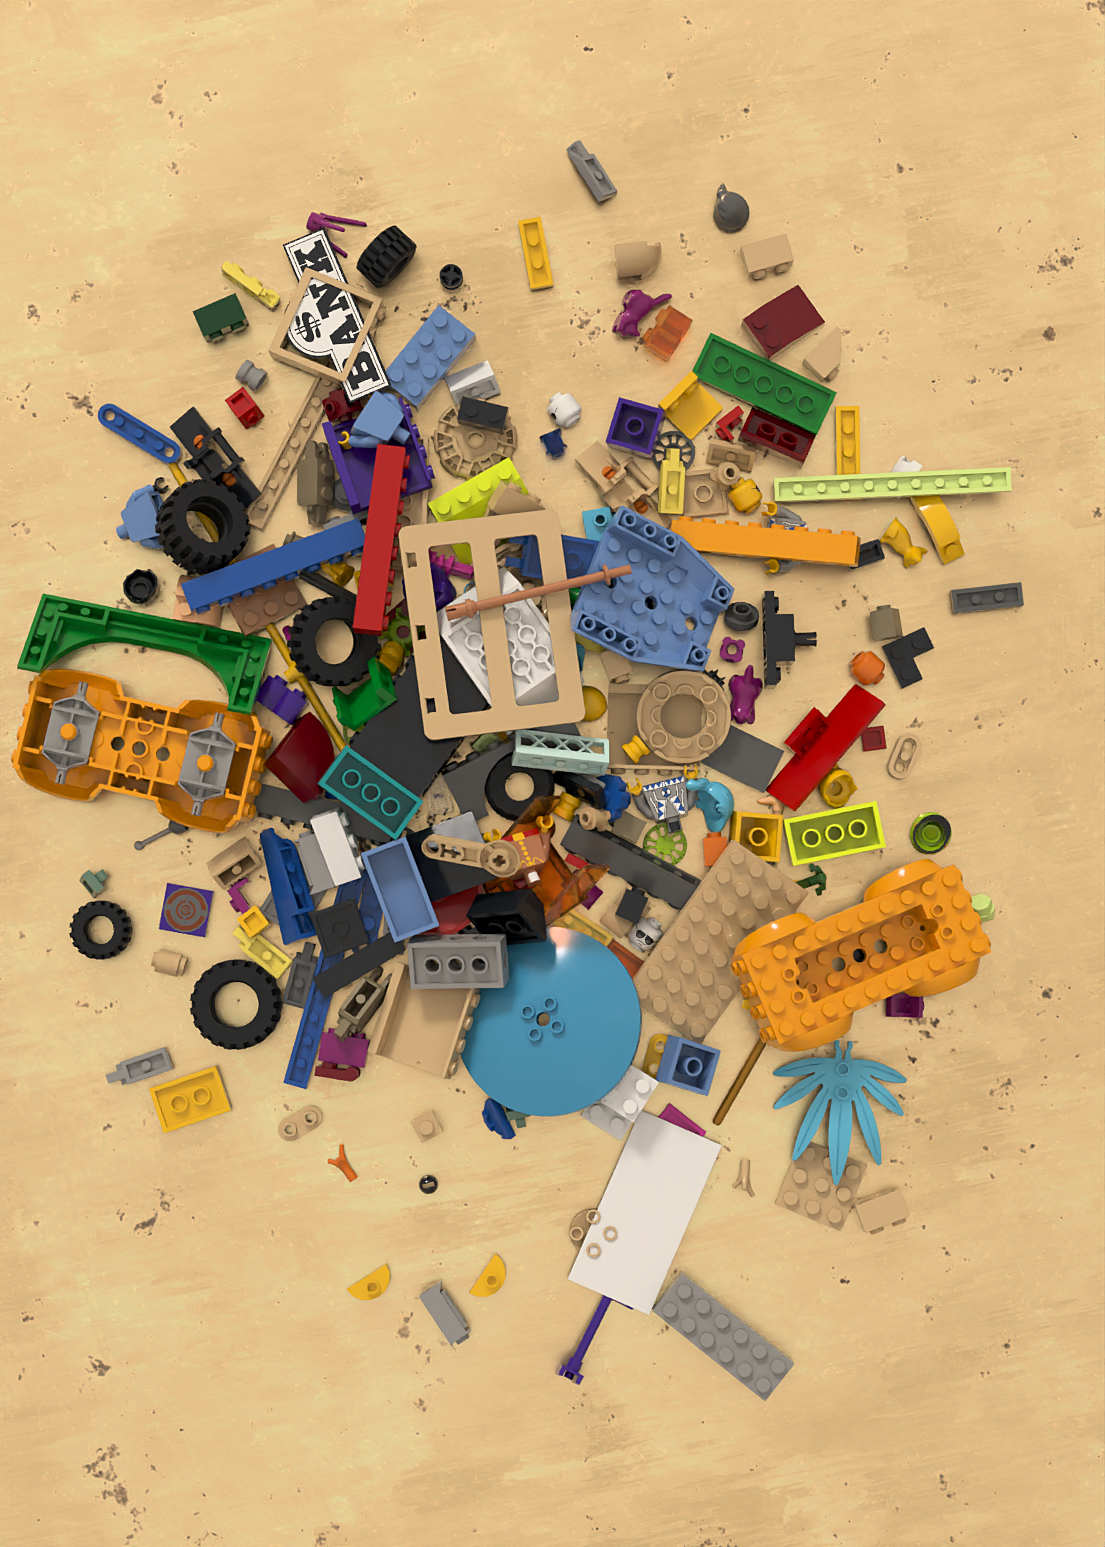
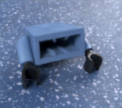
[116,477,169,549]

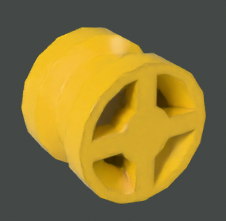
[621,735,650,764]

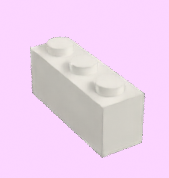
[310,807,366,886]

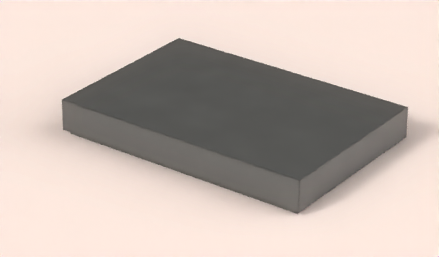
[700,725,784,793]

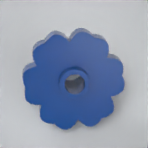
[590,774,631,822]

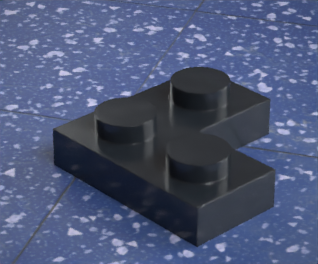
[881,627,934,689]

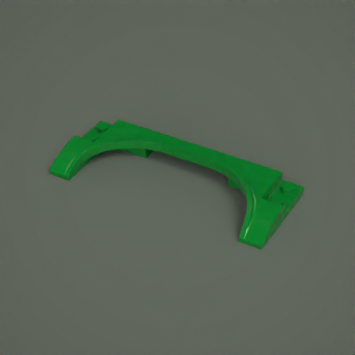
[17,593,272,715]

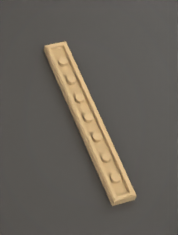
[245,357,339,532]

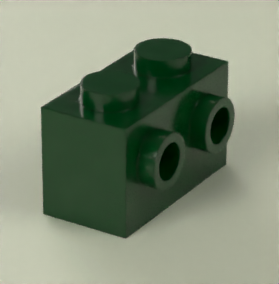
[192,293,249,342]

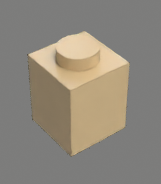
[411,1110,444,1143]

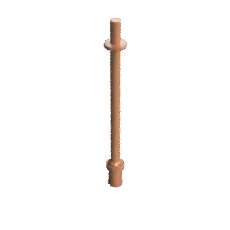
[444,564,632,621]

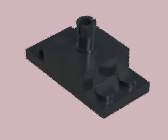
[762,591,817,689]

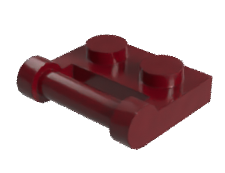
[314,1061,361,1082]

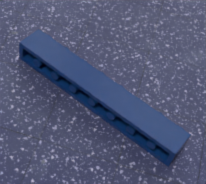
[181,518,365,615]

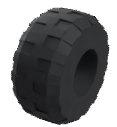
[484,752,555,822]

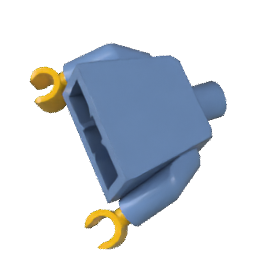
[338,390,411,450]

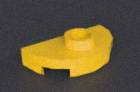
[469,1253,506,1297]
[346,1263,390,1300]

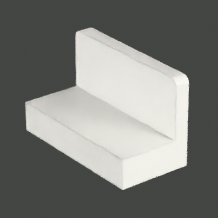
[445,361,501,406]

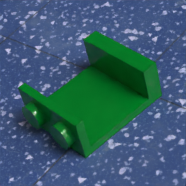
[332,657,397,731]

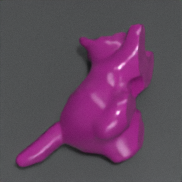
[612,289,672,337]
[728,665,763,724]

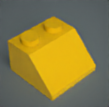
[729,811,783,862]

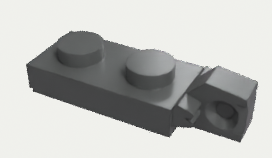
[282,942,318,1009]

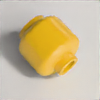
[728,477,763,514]

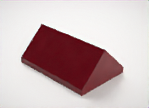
[738,407,816,468]

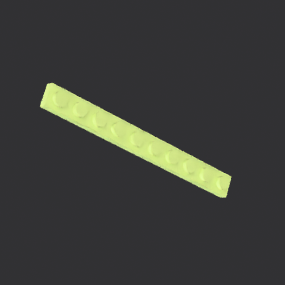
[774,467,1012,503]

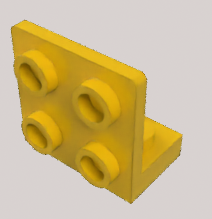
[658,371,723,440]

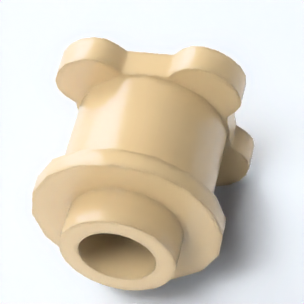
[710,462,740,491]
[579,807,611,831]

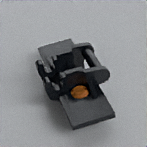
[170,406,262,508]

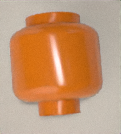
[850,651,885,685]

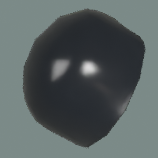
[123,569,159,604]

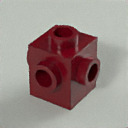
[322,388,363,424]

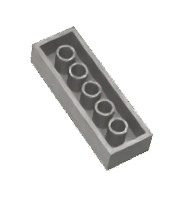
[652,1271,794,1401]

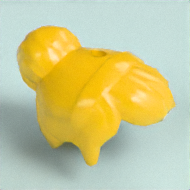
[819,763,858,809]

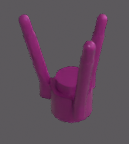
[306,212,367,257]

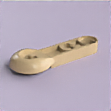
[422,834,521,877]

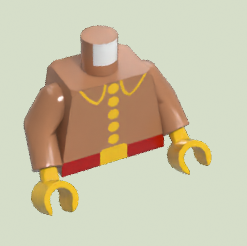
[483,815,553,887]

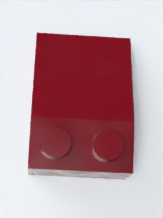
[741,285,825,361]

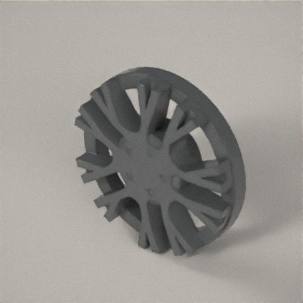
[652,431,695,471]

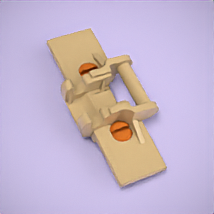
[575,441,672,528]

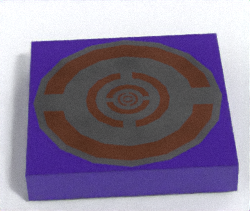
[159,883,214,937]

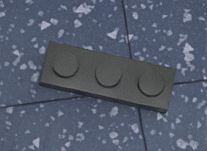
[950,582,1024,614]

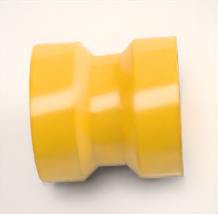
[551,791,582,822]

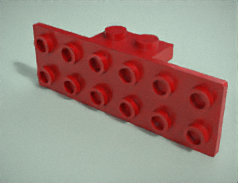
[766,684,886,812]

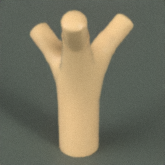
[733,1160,755,1197]

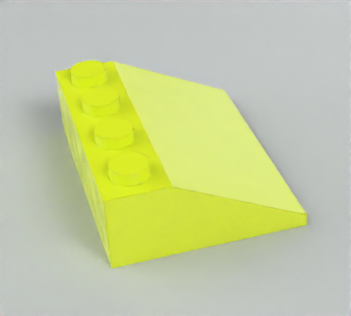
[428,457,529,565]

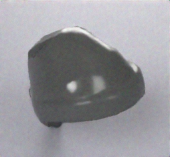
[713,183,750,232]

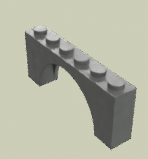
[441,723,581,821]

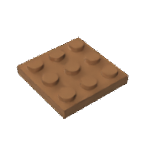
[227,544,307,637]

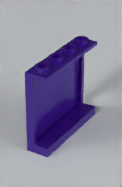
[322,397,435,514]

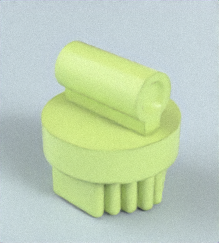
[971,894,995,923]

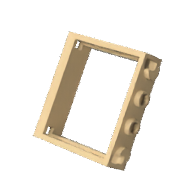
[268,267,386,386]

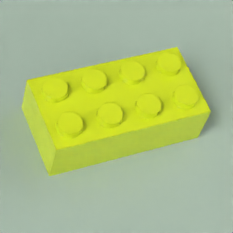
[783,801,886,867]

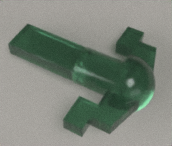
[795,864,827,896]

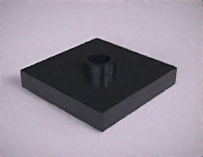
[310,898,370,958]

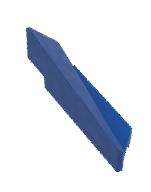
[260,828,317,945]

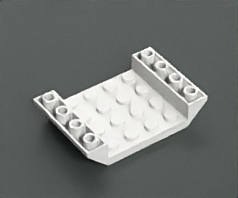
[437,567,585,735]

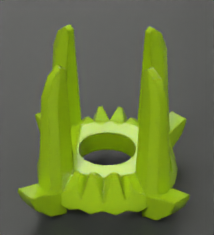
[379,607,425,657]

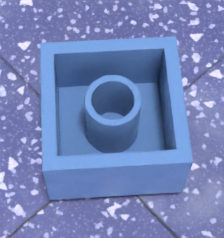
[655,1035,721,1096]

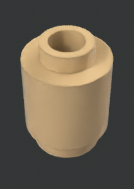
[151,949,187,977]

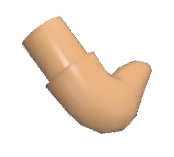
[757,795,784,815]

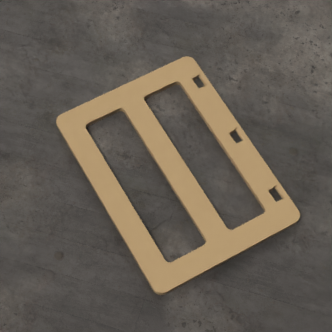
[398,509,585,740]

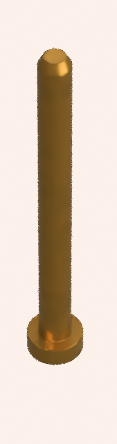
[713,1037,767,1126]

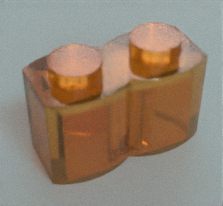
[642,305,693,362]

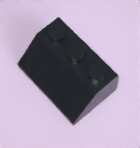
[466,889,547,945]

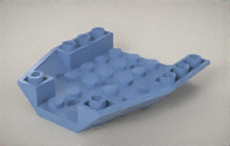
[571,505,735,672]

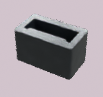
[847,539,885,572]

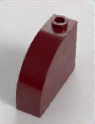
[264,711,334,803]

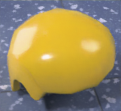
[582,685,607,722]

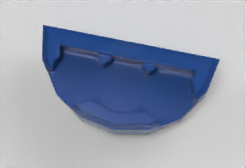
[482,1097,516,1139]

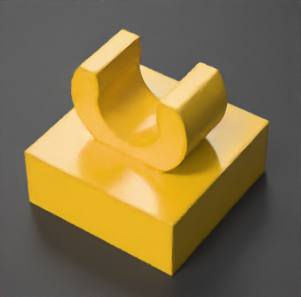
[237,905,271,939]

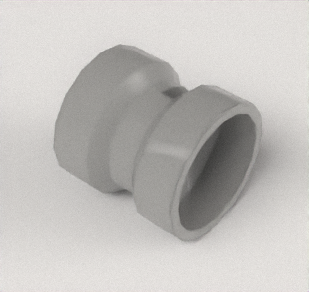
[235,359,268,392]

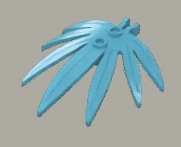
[773,1040,907,1185]

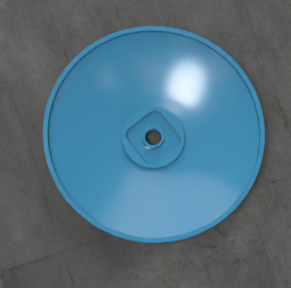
[460,927,642,1117]

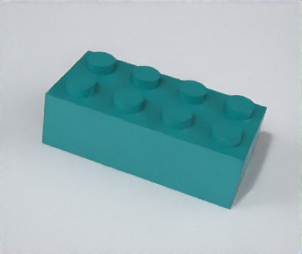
[317,745,424,840]

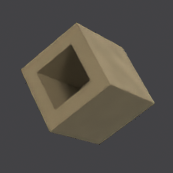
[870,605,903,641]
[609,810,647,844]

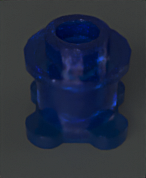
[539,428,568,458]

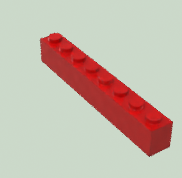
[353,444,410,636]

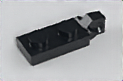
[553,771,606,809]

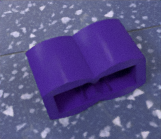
[256,675,309,726]

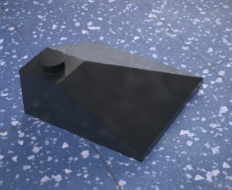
[405,811,498,902]

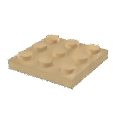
[775,1142,867,1231]

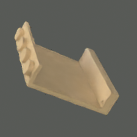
[607,683,702,775]
[367,962,481,1079]

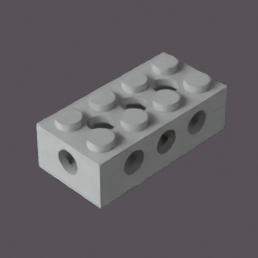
[407,934,509,989]

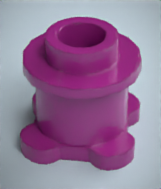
[720,637,745,663]

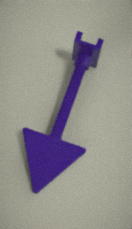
[555,1294,634,1385]

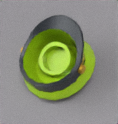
[910,812,952,854]

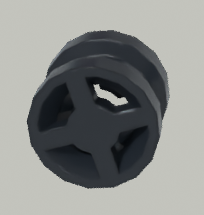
[440,264,463,291]

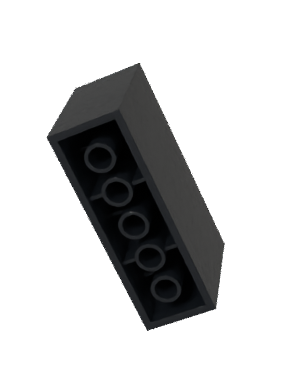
[349,636,489,799]

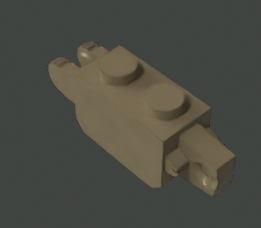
[297,440,334,525]
[334,966,392,1042]

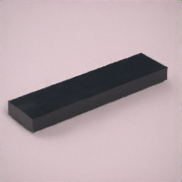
[313,932,406,998]

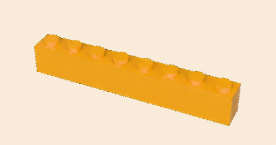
[671,516,861,567]

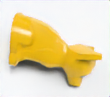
[880,517,928,568]
[321,563,355,586]

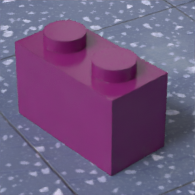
[318,1028,370,1068]

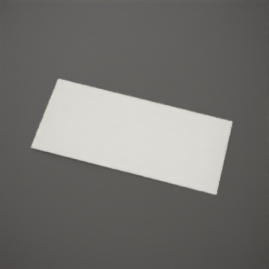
[568,1110,721,1315]

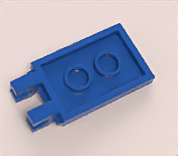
[505,535,599,579]

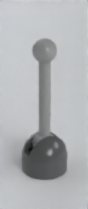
[134,820,188,850]

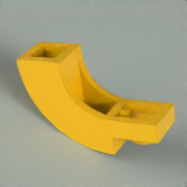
[910,495,965,564]

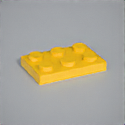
[149,1066,232,1133]

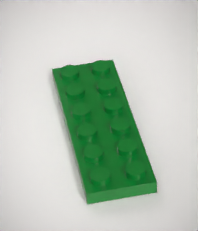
[692,333,837,435]

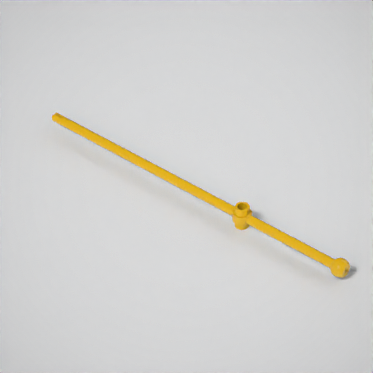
[169,463,347,751]

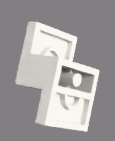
[581,1065,659,1141]

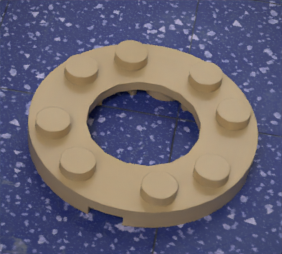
[637,669,731,763]

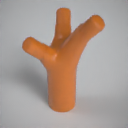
[328,1144,358,1182]

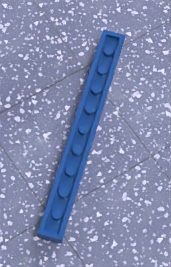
[283,869,368,1089]

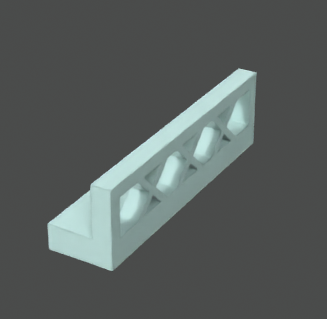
[512,729,609,776]

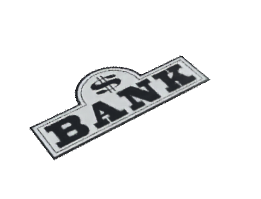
[283,228,392,403]

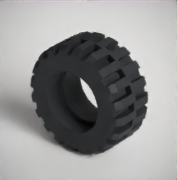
[155,479,250,574]
[287,597,382,687]
[190,959,283,1050]

